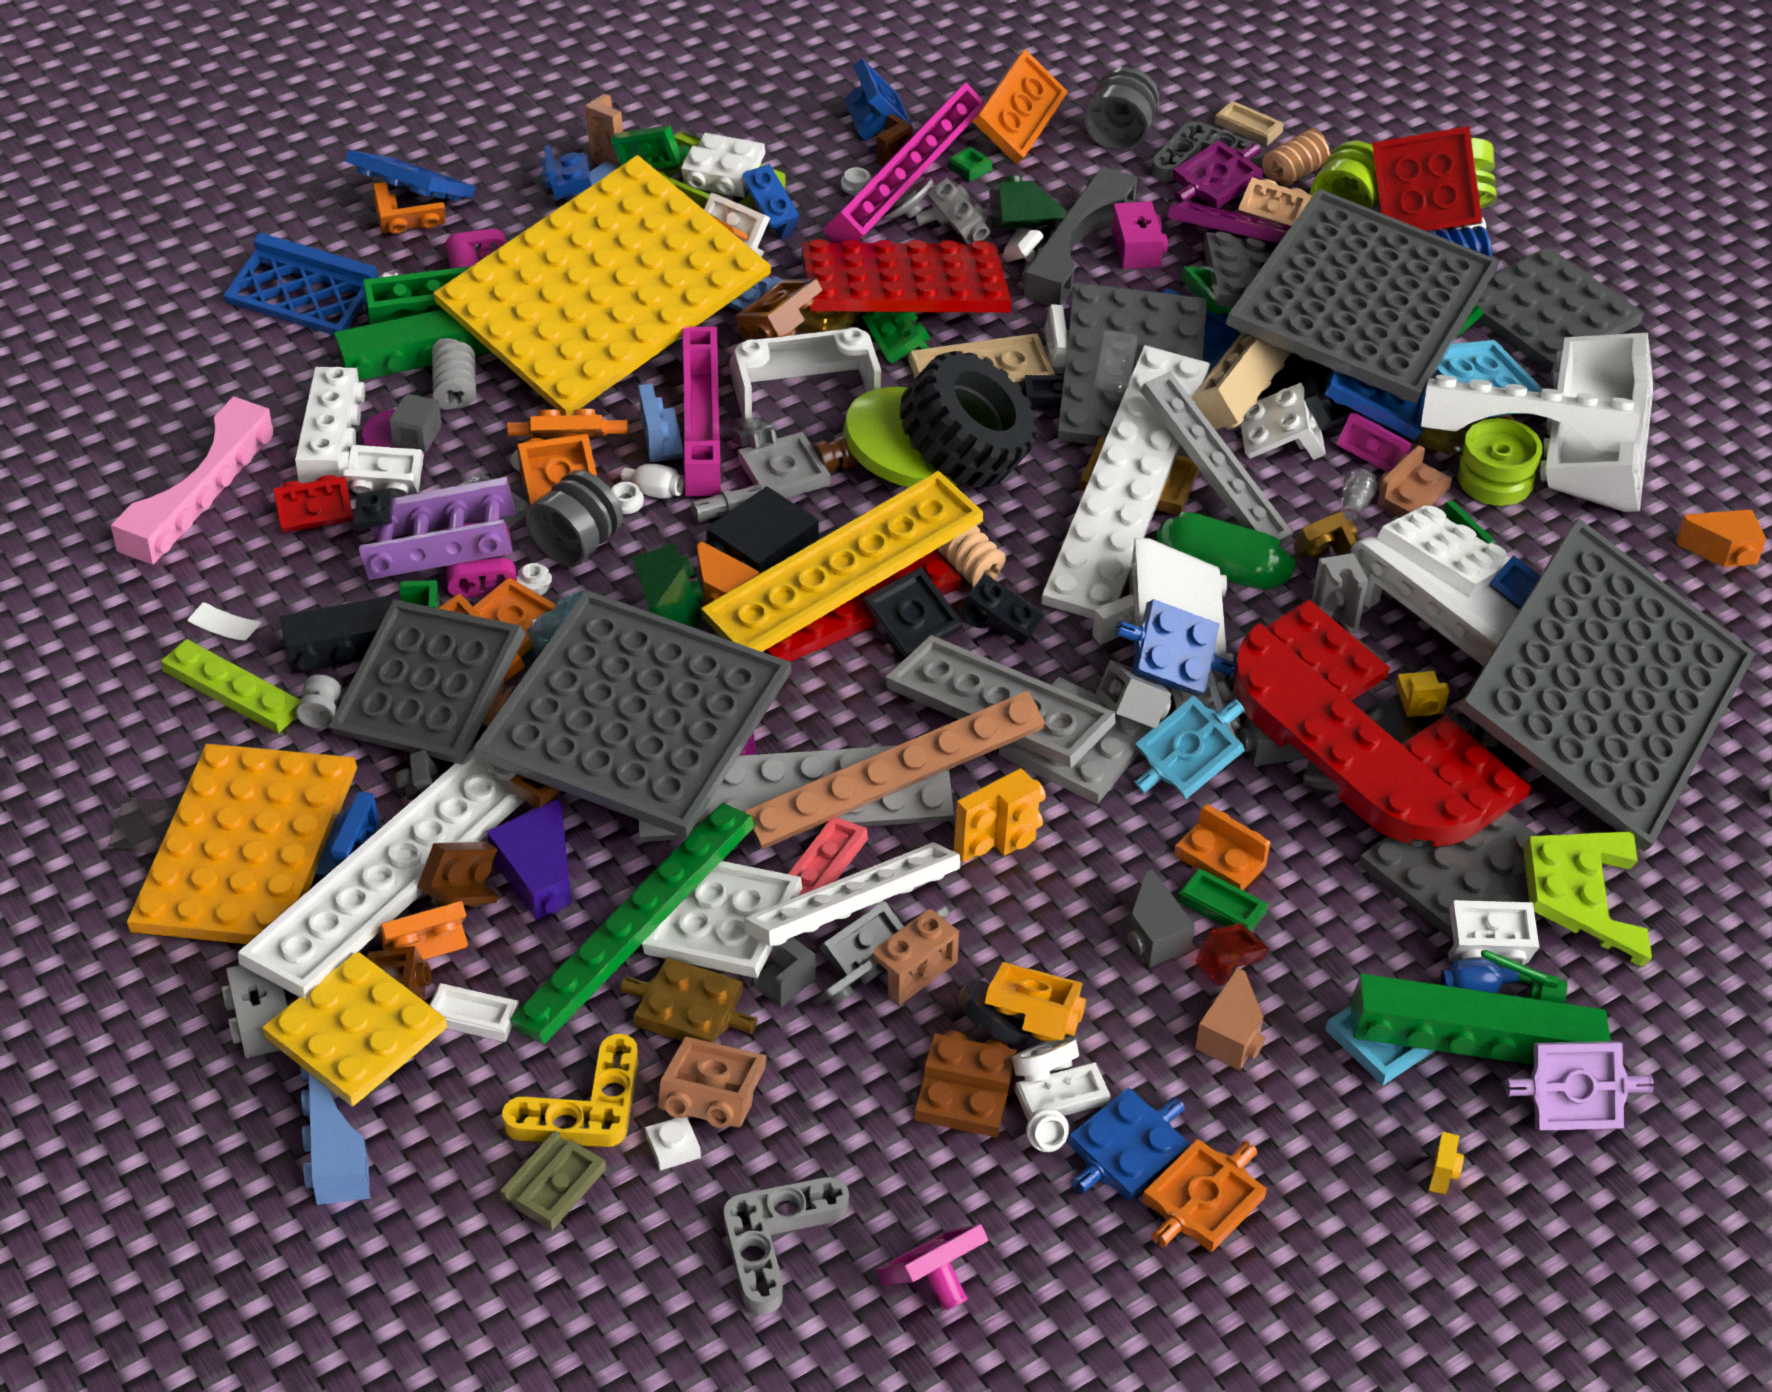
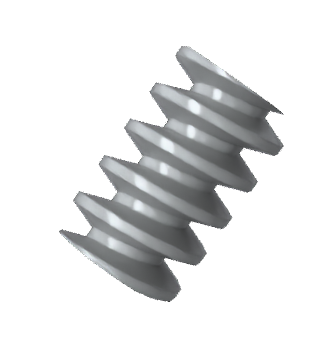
[432,338,477,410]

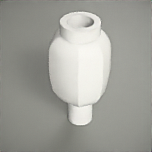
[621,464,685,499]

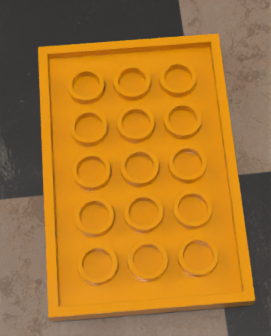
[127,744,357,944]

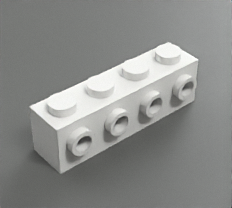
[295,367,365,484]

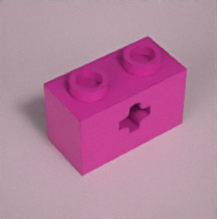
[1111,201,1168,269]

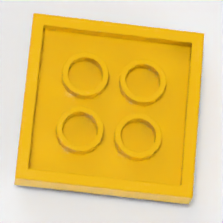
[262,951,447,1107]

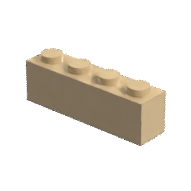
[1191,333,1292,430]

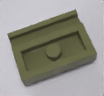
[500,1131,606,1231]

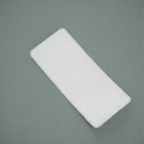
[188,602,261,641]

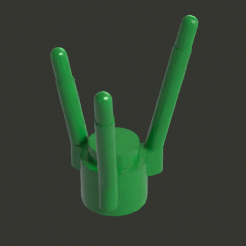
[1481,950,1568,1003]

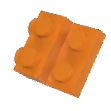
[517,433,597,506]

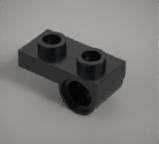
[962,573,1044,645]

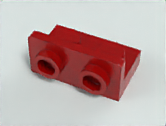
[273,475,354,533]

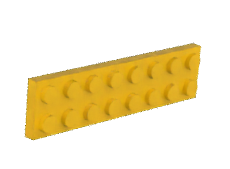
[701,471,983,652]

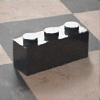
[279,595,393,674]

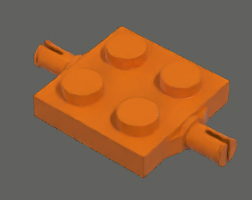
[507,409,628,438]
[1142,1139,1267,1253]

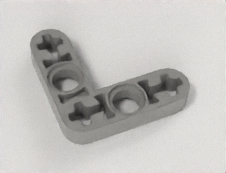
[724,1177,849,1315]

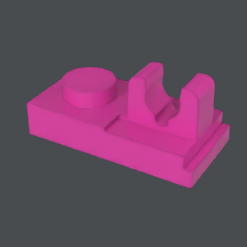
[1336,413,1412,472]

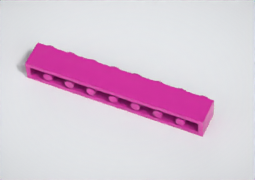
[821,82,985,243]

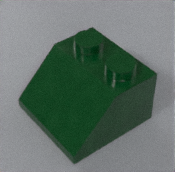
[989,176,1067,229]
[633,542,705,628]

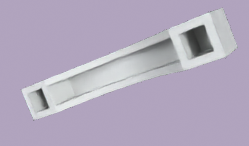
[1421,375,1640,453]

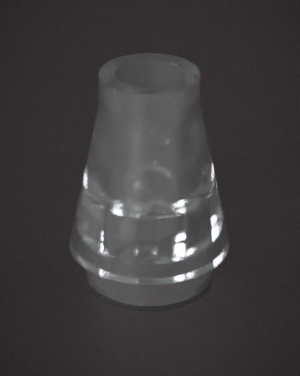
[1341,469,1378,522]

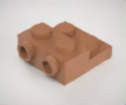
[658,1037,767,1128]

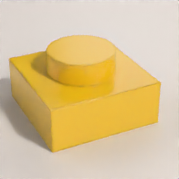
[1429,1131,1464,1195]

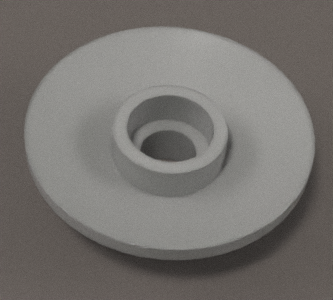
[881,177,933,220]

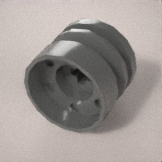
[1085,66,1159,151]
[525,470,623,567]

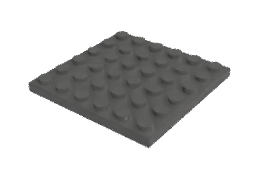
[473,590,791,838]

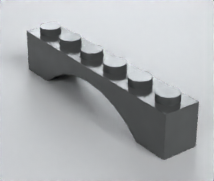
[1021,166,1138,306]

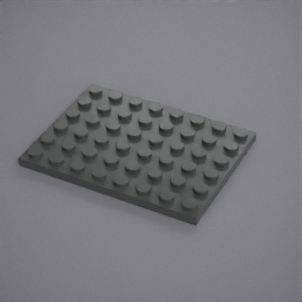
[1226,189,1500,404]
[1457,518,1756,852]

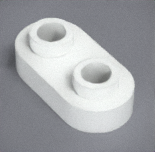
[1012,1037,1079,1082]

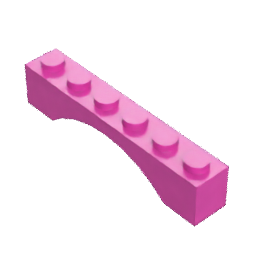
[683,326,721,496]

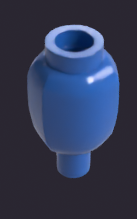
[1440,959,1518,993]

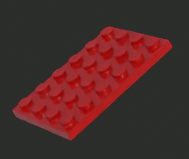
[801,239,1012,313]

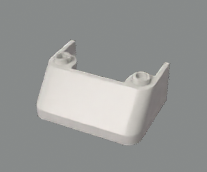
[730,328,881,419]

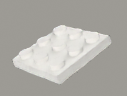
[1376,505,1510,597]
[642,861,803,978]

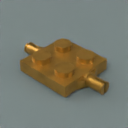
[620,957,758,1043]

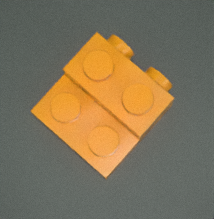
[954,768,1046,863]
[985,962,1086,1041]

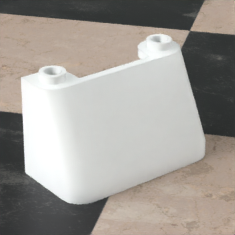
[1129,538,1233,689]

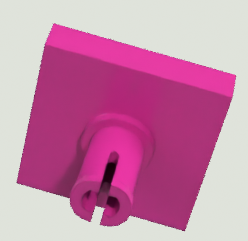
[875,1224,989,1310]

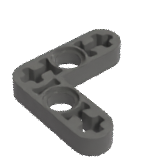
[1151,122,1265,182]

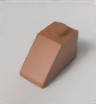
[1195,968,1265,1071]

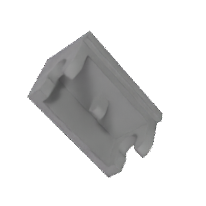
[1311,553,1368,634]

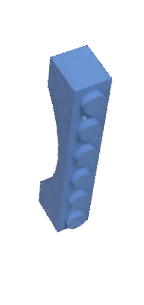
[298,996,370,1205]

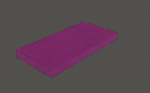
[1167,201,1292,244]

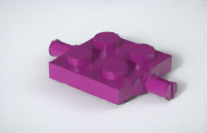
[1173,140,1263,209]

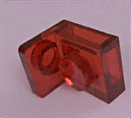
[1196,923,1269,986]

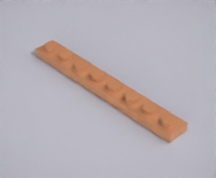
[745,690,1046,850]

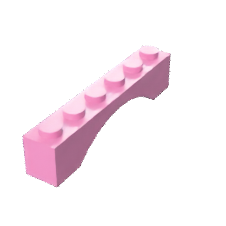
[111,396,273,565]

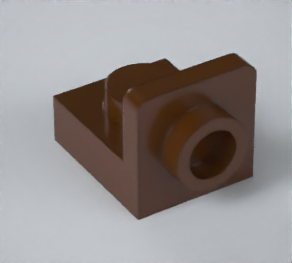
[876,113,912,166]

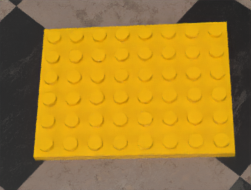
[433,155,771,416]

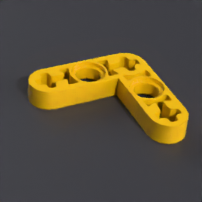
[502,1034,638,1147]

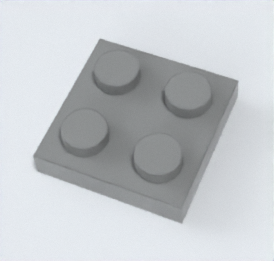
[738,432,831,498]

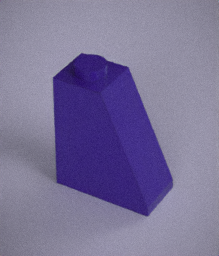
[487,800,571,920]

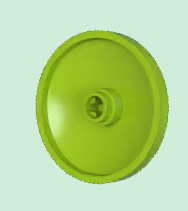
[843,387,957,487]

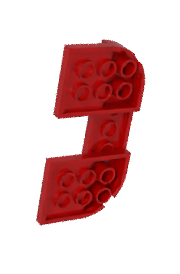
[1233,599,1531,847]

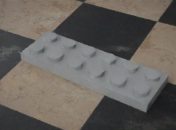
[886,635,1116,768]

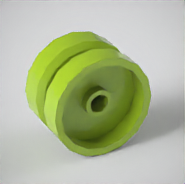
[1457,418,1542,506]

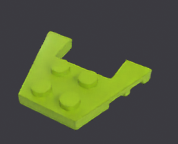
[1523,832,1652,967]

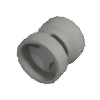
[296,675,342,729]

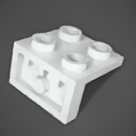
[1241,382,1326,460]

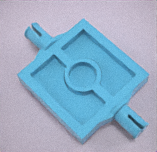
[1134,695,1245,799]

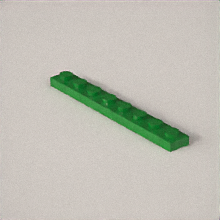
[510,803,755,1045]

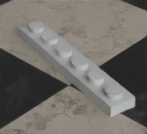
[1140,372,1293,545]

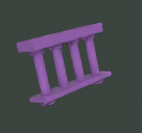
[359,477,516,580]

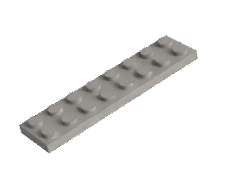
[638,745,954,842]

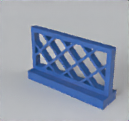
[223,232,379,335]

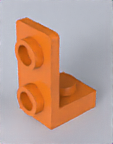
[373,182,445,234]

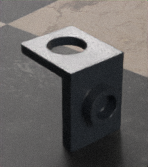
[354,488,395,530]

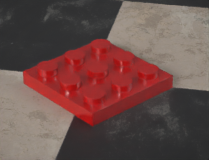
[1372,126,1483,232]

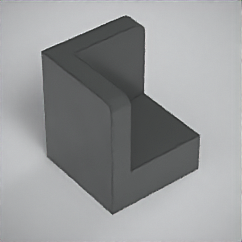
[390,394,441,453]
[753,937,815,1008]

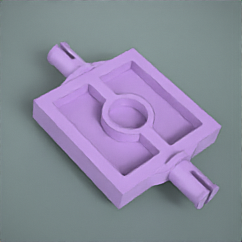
[1505,1041,1653,1130]

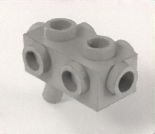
[916,178,990,244]

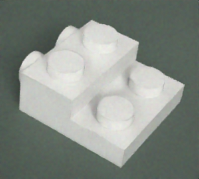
[681,133,766,198]

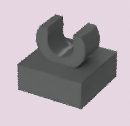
[396,750,441,800]

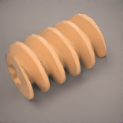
[1262,128,1330,186]
[937,526,1006,587]

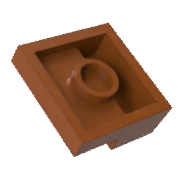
[734,279,823,341]
[914,1030,1017,1138]

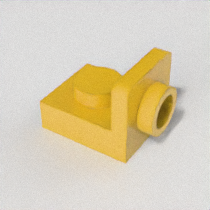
[1396,671,1450,717]

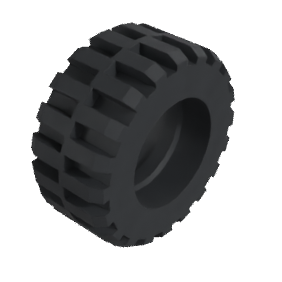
[900,351,1037,487]

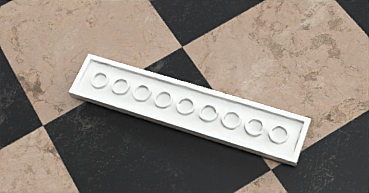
[1041,345,1210,619]
[238,749,525,999]

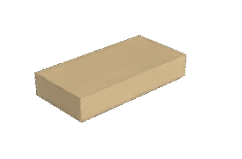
[1214,101,1284,147]

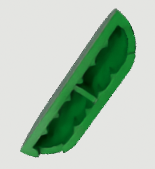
[1155,512,1296,589]

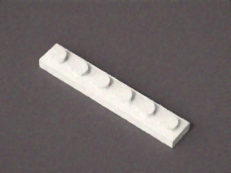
[744,842,960,946]

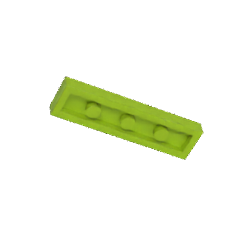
[161,639,300,734]

